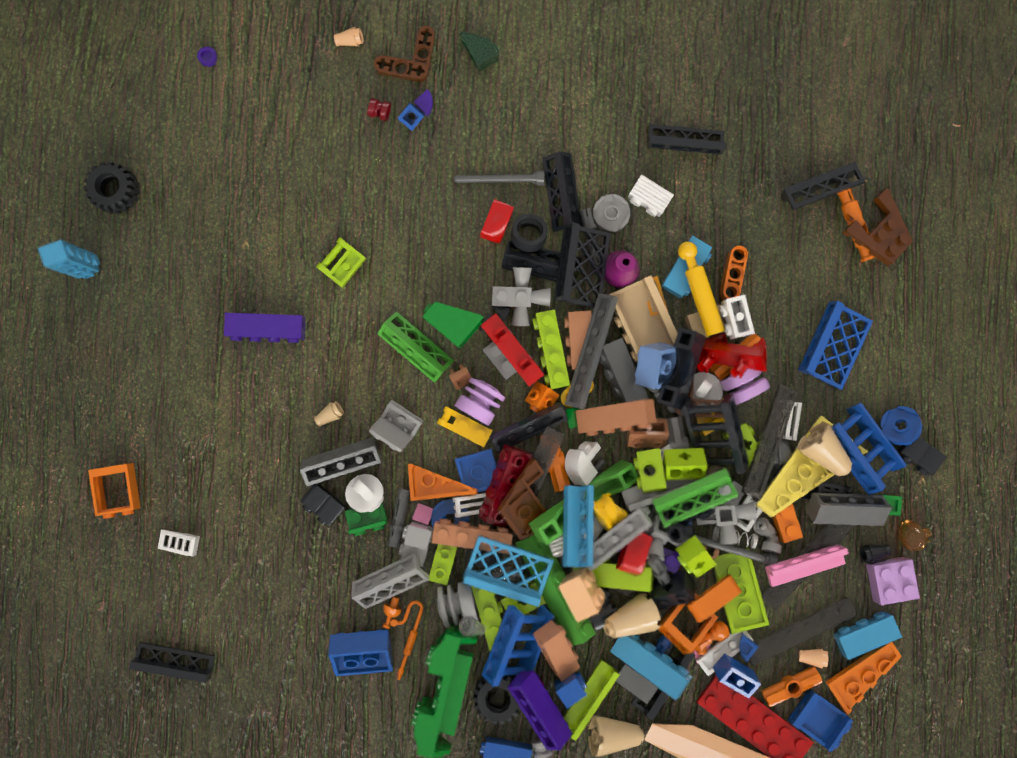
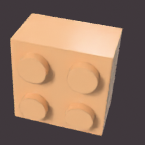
[558,567,605,622]

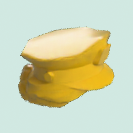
[593,493,628,532]

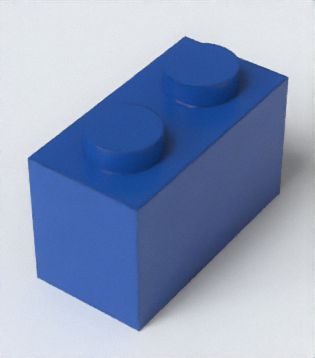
[712,653,761,698]
[554,672,587,708]

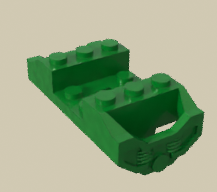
[411,623,478,758]

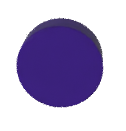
[197,47,217,67]

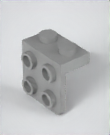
[369,400,424,452]

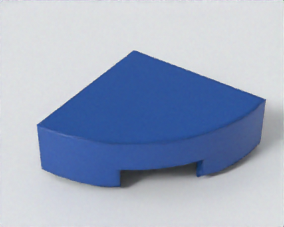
[739,633,759,662]

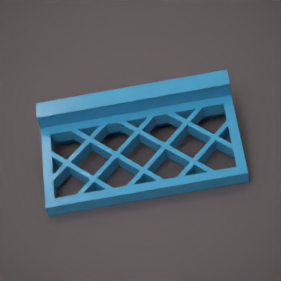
[463,535,554,607]

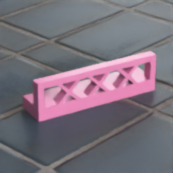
[765,544,848,587]

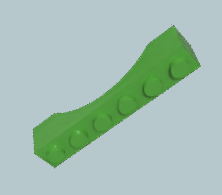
[529,460,639,545]

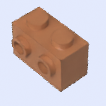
[626,419,669,449]

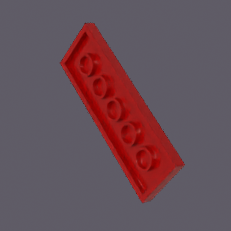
[696,674,814,758]

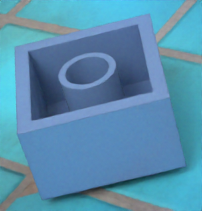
[635,342,676,389]

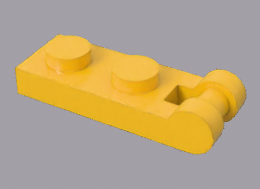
[437,406,493,447]

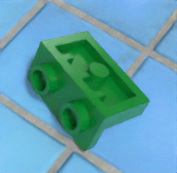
[344,502,388,536]

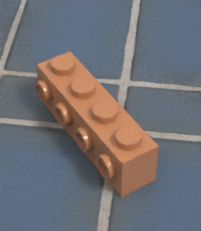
[575,399,657,436]
[432,519,513,554]

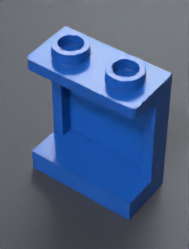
[787,689,853,752]

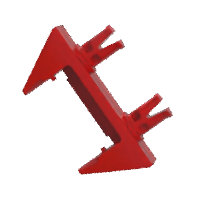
[481,314,544,387]
[697,332,767,379]

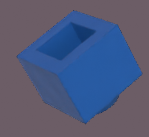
[397,102,425,131]

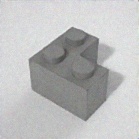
[398,521,434,567]

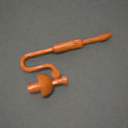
[382,596,424,680]

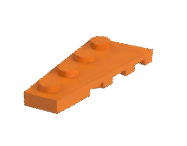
[825,642,902,715]

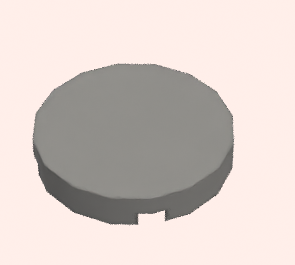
[593,194,630,232]

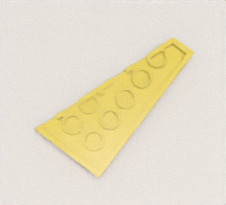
[755,415,868,517]

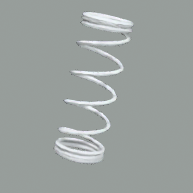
[712,526,758,549]

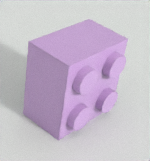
[866,557,920,605]

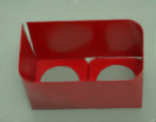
[480,199,514,244]
[616,533,653,576]

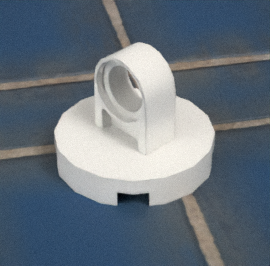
[693,372,723,406]
[345,474,384,513]

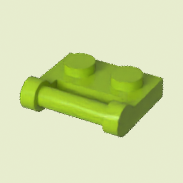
[316,237,366,288]

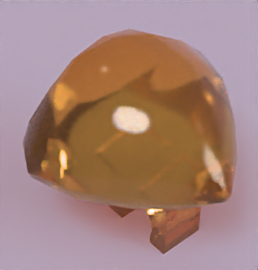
[899,519,932,551]

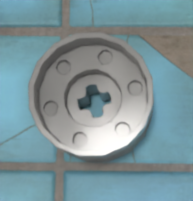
[437,582,479,628]

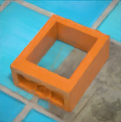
[88,463,141,519]
[657,593,718,654]

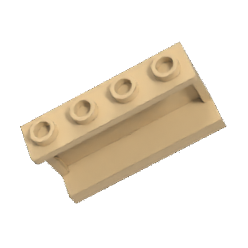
[609,275,677,364]

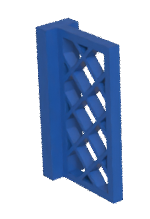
[798,301,873,390]

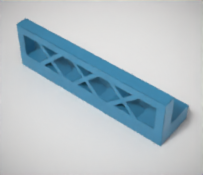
[563,485,594,568]

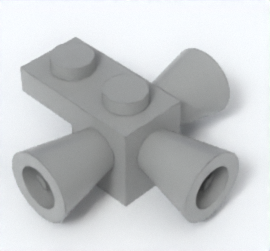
[492,267,551,326]
[696,485,757,545]
[643,504,689,562]

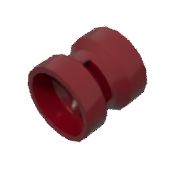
[367,98,391,121]

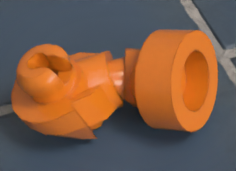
[695,620,729,655]

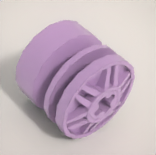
[454,377,506,426]

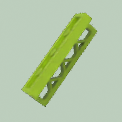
[563,659,619,741]

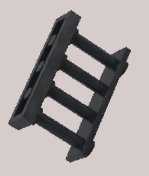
[681,394,749,474]

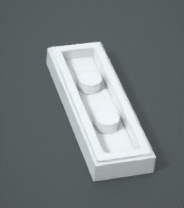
[695,631,753,676]

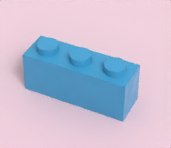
[661,236,712,299]
[833,611,902,660]

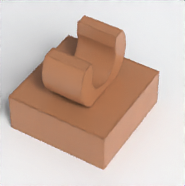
[449,364,471,390]

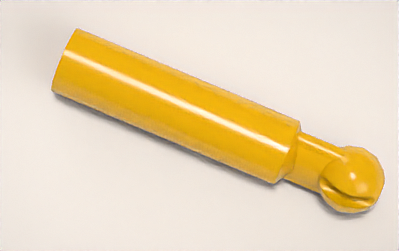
[678,241,725,337]

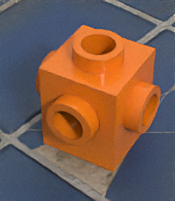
[524,381,559,413]

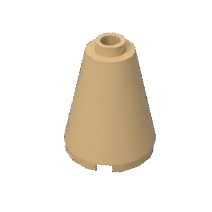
[797,422,852,476]
[603,593,660,638]
[588,715,644,757]

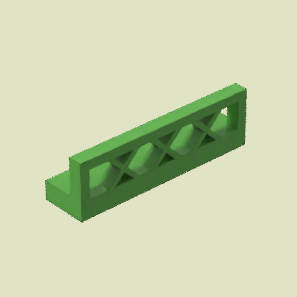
[377,311,454,383]
[652,468,738,528]

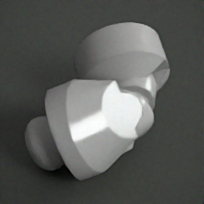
[753,518,782,555]

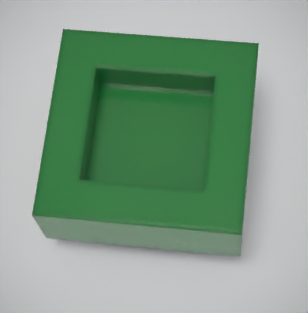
[566,408,582,428]
[880,494,902,516]

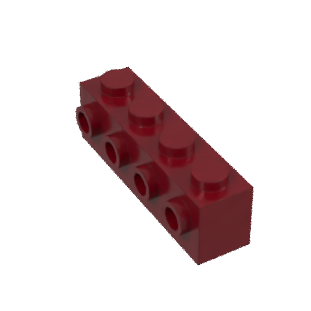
[478,445,533,528]

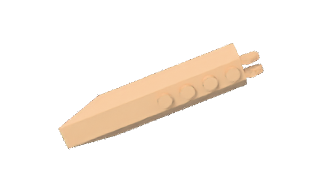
[644,723,770,758]

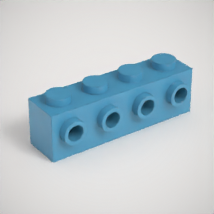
[38,240,100,279]
[610,634,692,700]

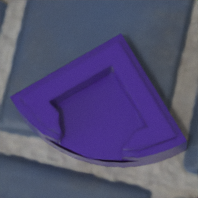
[414,89,433,117]

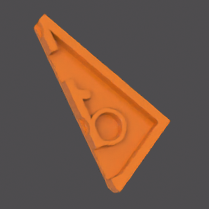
[408,464,478,501]

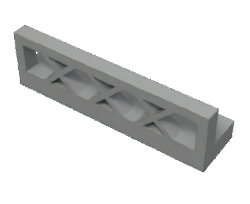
[621,479,700,511]
[584,507,653,571]
[351,553,429,609]

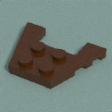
[842,188,913,266]
[497,458,546,540]

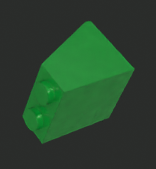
[422,302,484,350]

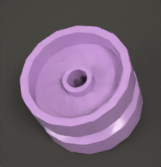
[719,369,771,405]

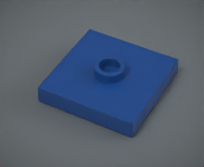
[455,448,496,496]

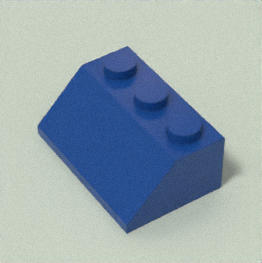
[328,629,393,676]

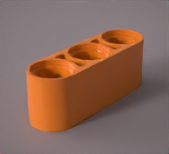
[719,246,748,301]
[687,574,742,623]

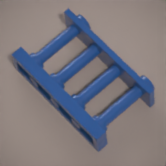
[831,403,907,495]
[482,605,555,686]

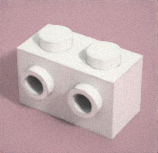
[720,295,755,340]

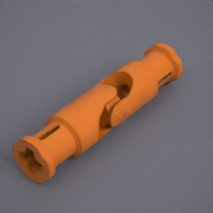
[837,188,876,263]

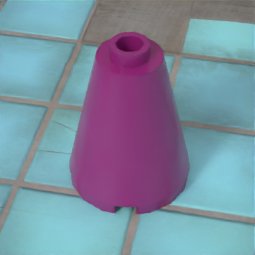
[605,250,640,288]

